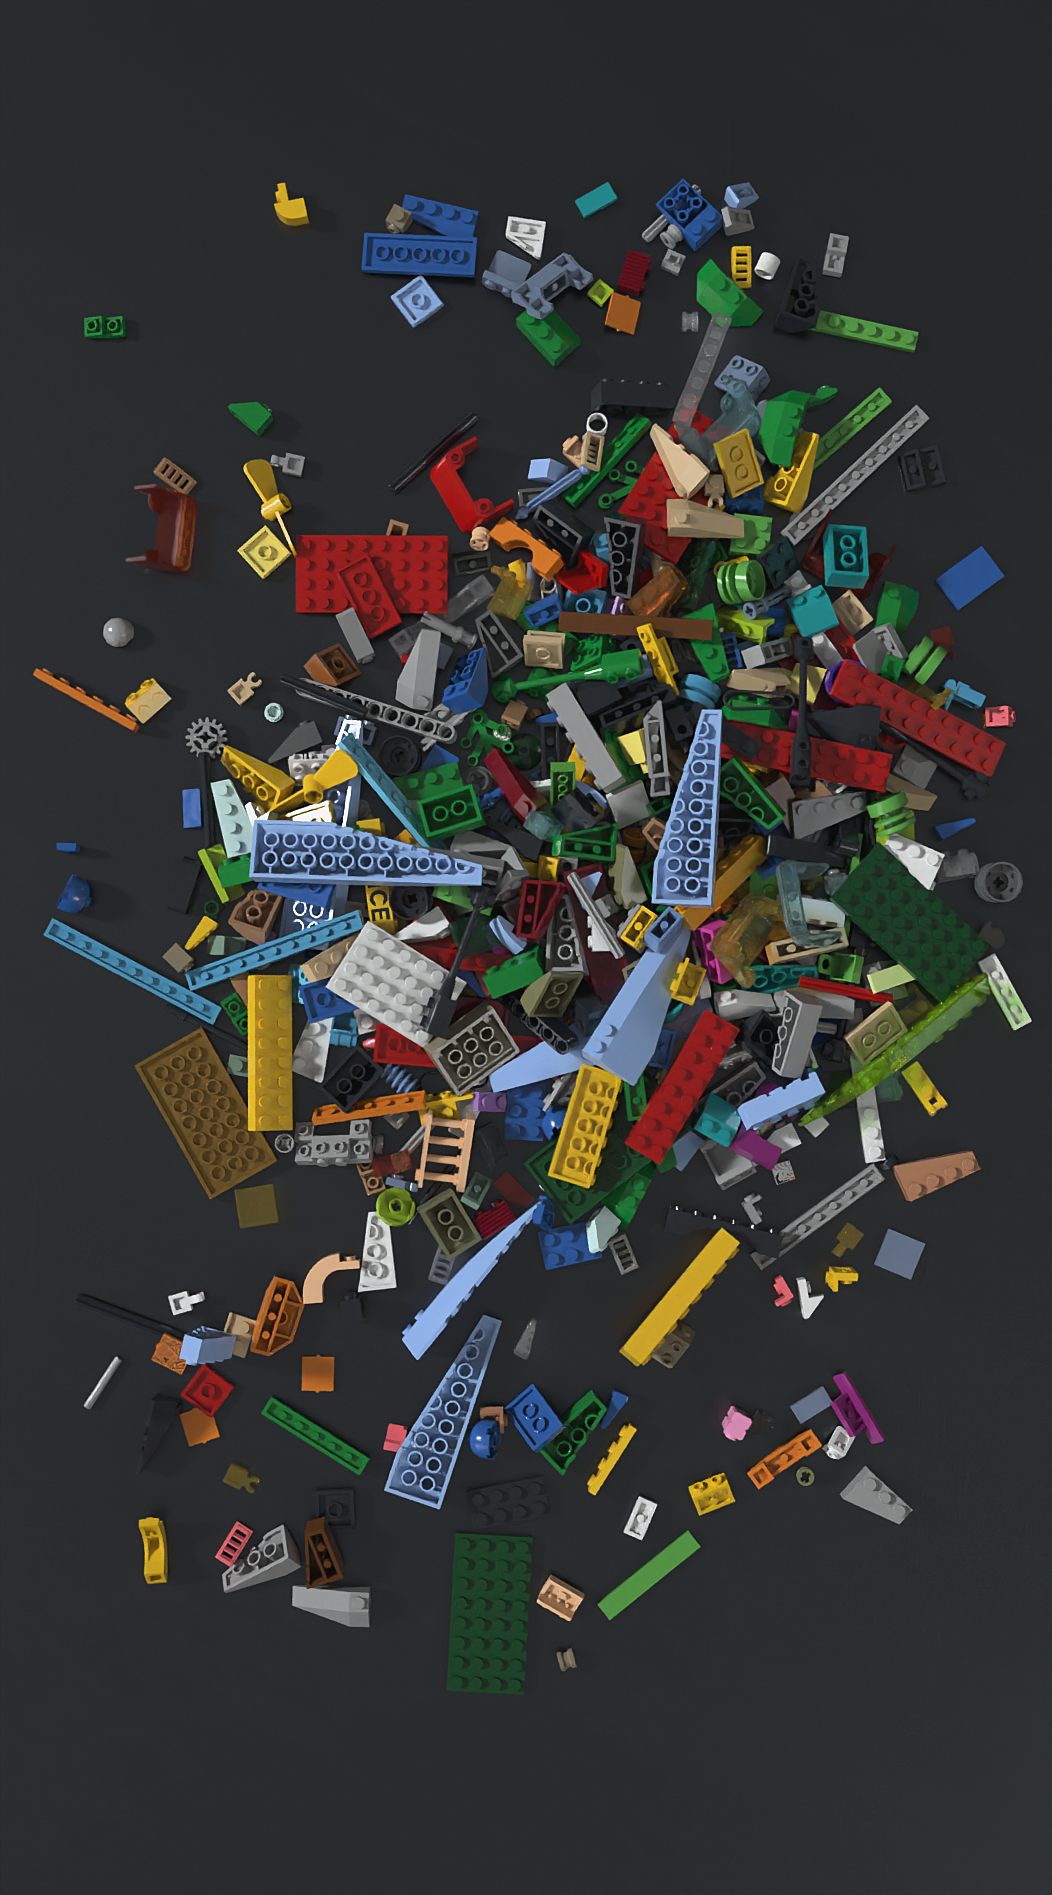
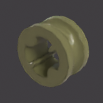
[796,1467,814,1486]

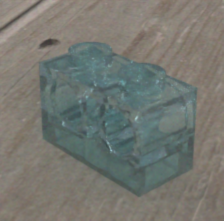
[523,810,565,841]

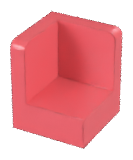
[383,1423,408,1452]

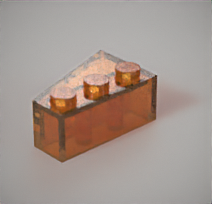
[626,565,688,617]

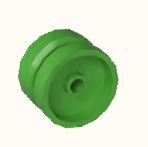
[902,636,948,685]

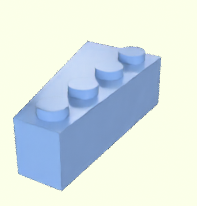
[737,1072,825,1131]

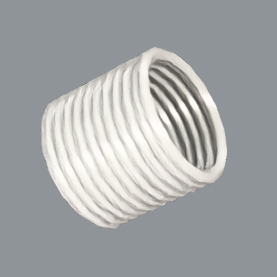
[755,252,780,279]
[587,413,608,436]

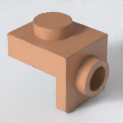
[480,1406,508,1434]

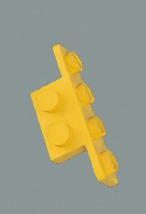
[637,623,680,697]
[418,1089,476,1126]

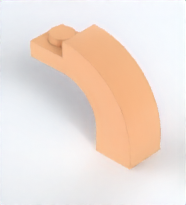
[303,1252,361,1304]

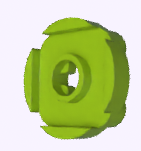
[376,1187,415,1226]

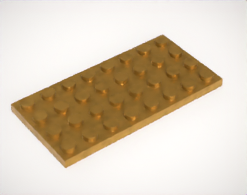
[134,1027,278,1199]

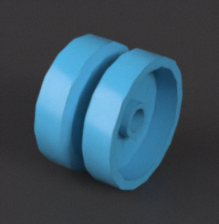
[674,674,721,712]

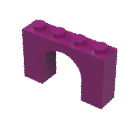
[729,1079,800,1170]

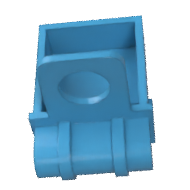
[941,679,986,711]
[329,1011,360,1048]

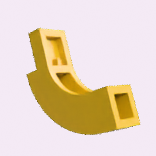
[139,1517,168,1584]

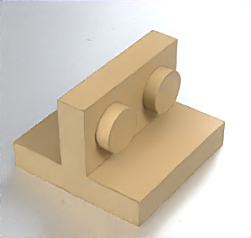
[523,630,566,669]

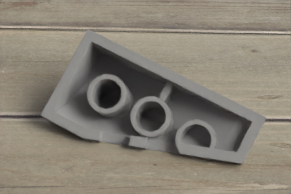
[396,629,441,711]
[773,987,855,1020]
[222,1524,302,1593]
[292,1585,371,1627]

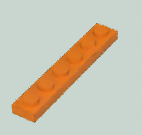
[33,668,140,732]
[312,1090,427,1125]

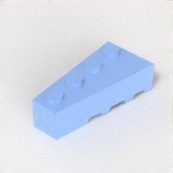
[179,1326,236,1366]

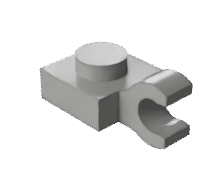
[270,453,305,477]

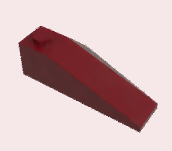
[484,747,548,828]

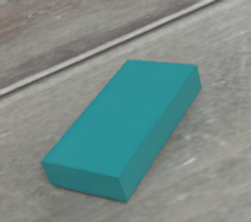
[575,182,617,219]

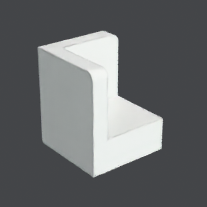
[800,1107,829,1138]

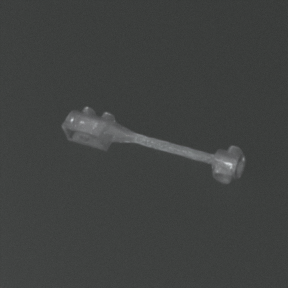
[824,849,980,896]

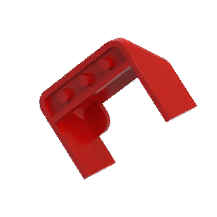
[430,436,514,534]

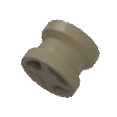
[557,1648,577,1672]

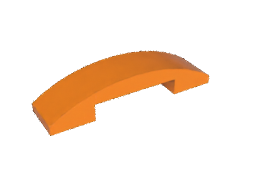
[747,1429,822,1489]

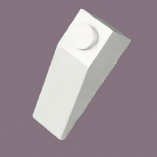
[393,906,453,944]
[714,989,776,1021]
[751,1120,802,1167]

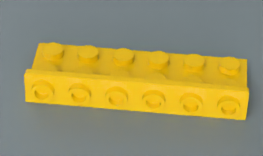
[547,1063,624,1189]

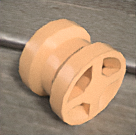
[470,527,490,551]

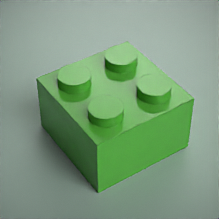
[728,513,772,559]

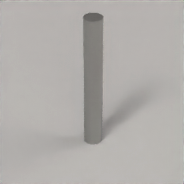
[84,1356,122,1409]

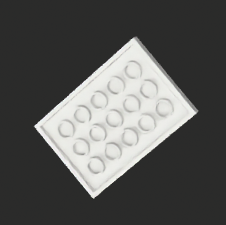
[326,921,466,1047]

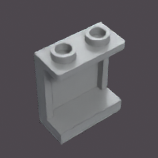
[699,1138,757,1190]

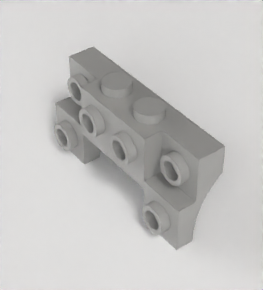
[294,1120,373,1167]

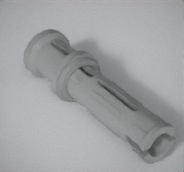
[421,611,478,650]

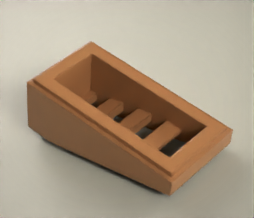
[154,457,197,497]

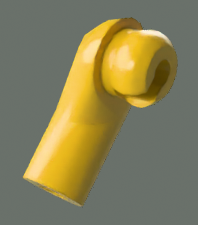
[779,624,800,639]

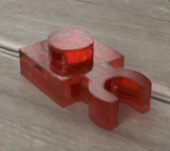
[930,626,955,662]

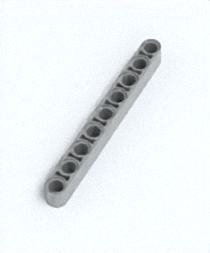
[295,678,458,744]

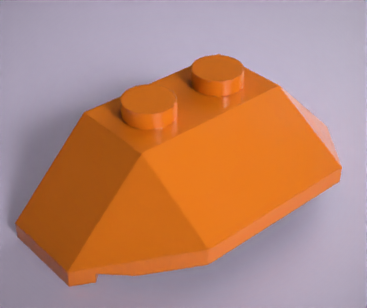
[250,1276,305,1356]

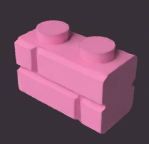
[721,1406,752,1441]

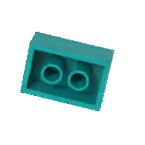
[823,524,869,589]

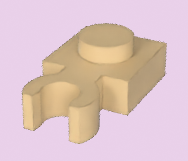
[704,475,725,508]
[227,672,263,706]

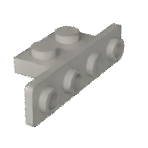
[418,698,477,752]

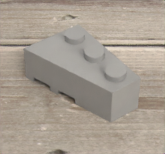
[840,1465,912,1524]

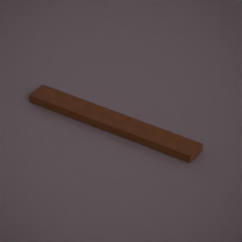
[558,611,713,640]

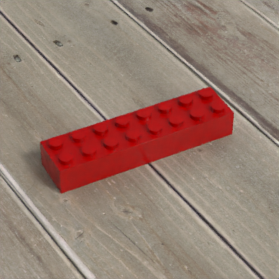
[624,1009,740,1165]

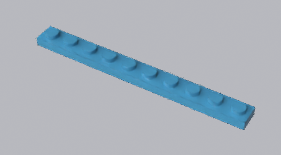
[185,910,365,991]
[44,918,222,1025]

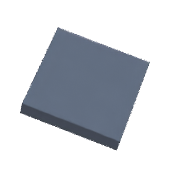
[874,1228,925,1280]

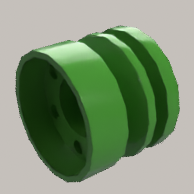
[717,560,766,605]
[866,790,917,837]

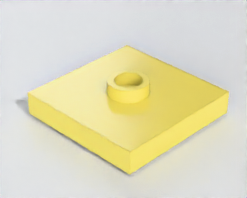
[237,525,292,580]

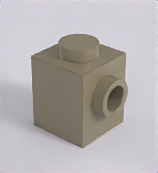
[386,204,412,234]
[162,943,195,973]

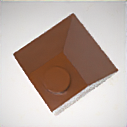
[304,643,362,686]

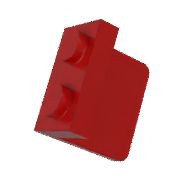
[554,549,609,595]

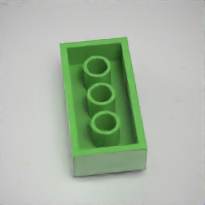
[550,762,576,808]

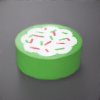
[493,725,512,742]

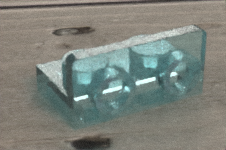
[871,1062,903,1104]

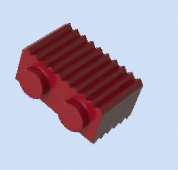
[617,249,653,297]
[472,1199,517,1241]

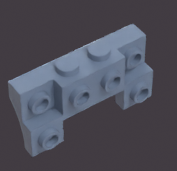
[511,253,593,320]

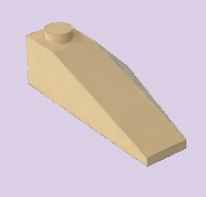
[667,499,744,539]

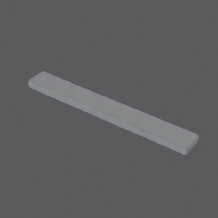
[749,1163,885,1270]

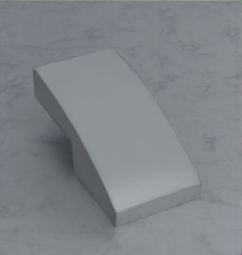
[822,233,849,278]

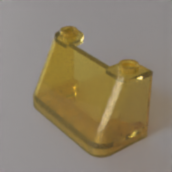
[710,893,792,989]

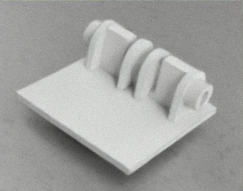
[288,753,328,786]

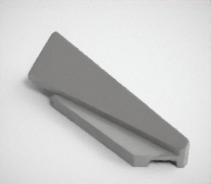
[643,700,670,797]

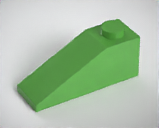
[432,886,495,916]

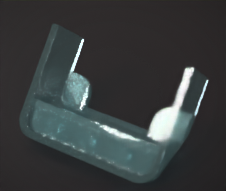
[674,375,761,471]
[776,861,842,948]

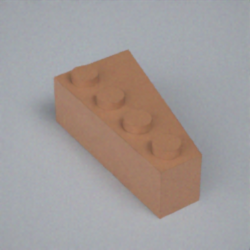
[891,1150,980,1202]

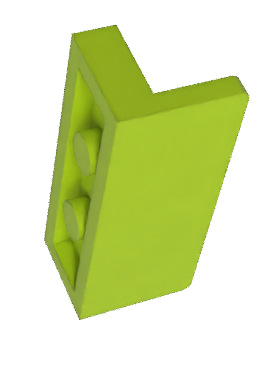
[715,605,775,644]
[198,844,245,905]

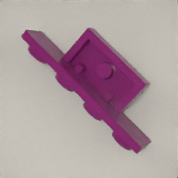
[830,1372,886,1444]

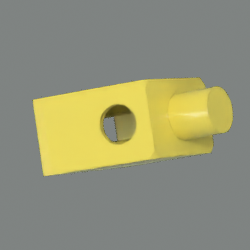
[781,663,827,706]
[617,728,648,774]

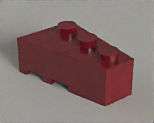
[516,879,567,943]

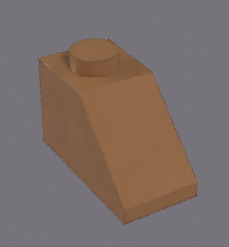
[501,699,528,731]

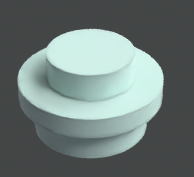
[264,703,284,722]

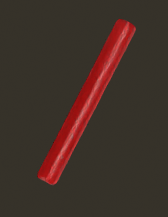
[799,976,893,1004]

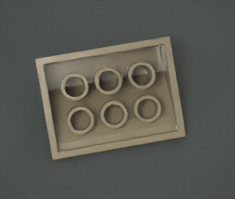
[423,1001,520,1097]

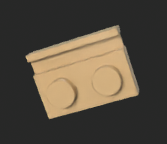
[832,590,874,636]
[224,1312,256,1358]

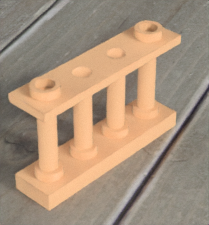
[415,1108,475,1193]

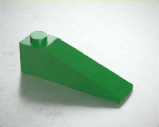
[873,581,919,639]

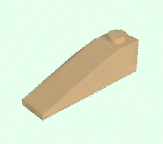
[650,423,710,500]

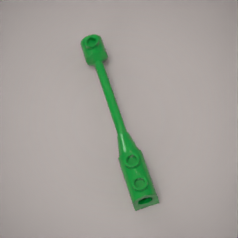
[492,648,645,703]
[218,824,367,889]

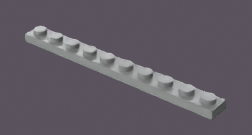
[781,405,929,547]

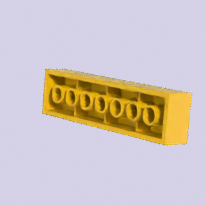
[248,975,293,1131]
[619,1228,740,1366]

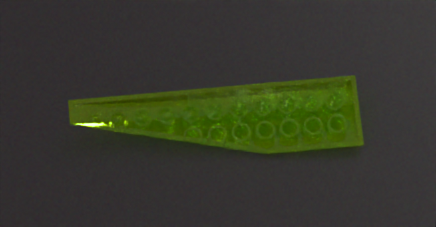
[797,972,990,1126]

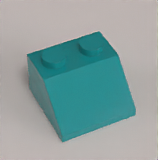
[786,585,839,638]
[691,1092,741,1148]

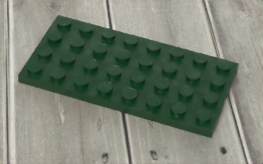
[829,842,990,1003]
[523,1069,693,1225]
[447,1532,533,1695]

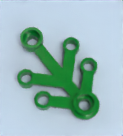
[598,460,645,510]
[461,709,515,778]

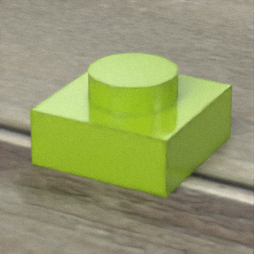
[587,279,614,307]

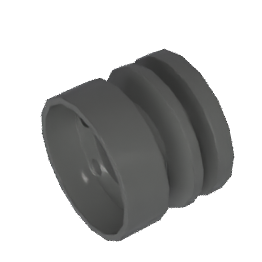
[974,862,1023,903]

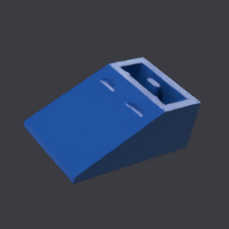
[656,179,723,252]
[441,647,488,715]

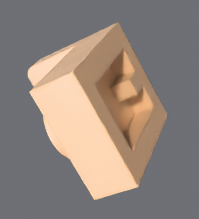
[563,435,591,468]

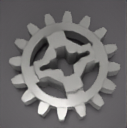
[185,717,228,759]

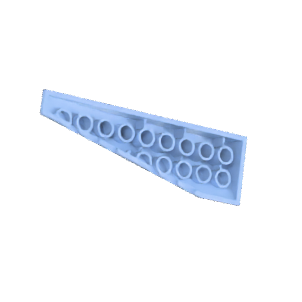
[652,710,722,908]
[582,925,692,1086]
[402,1201,541,1360]
[384,1315,502,1509]

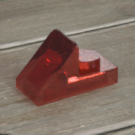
[371,1149,412,1179]

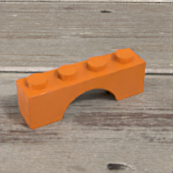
[489,517,564,582]

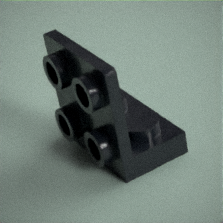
[550,787,603,833]

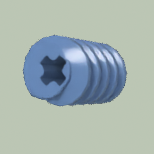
[380,1063,422,1094]

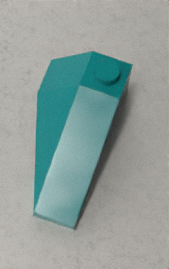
[738,965,819,994]

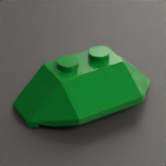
[697,258,765,327]
[757,390,811,468]
[714,694,788,732]
[601,1161,657,1231]

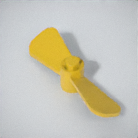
[243,459,297,558]
[269,749,358,816]

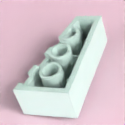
[211,779,253,859]

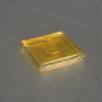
[234,1184,279,1228]

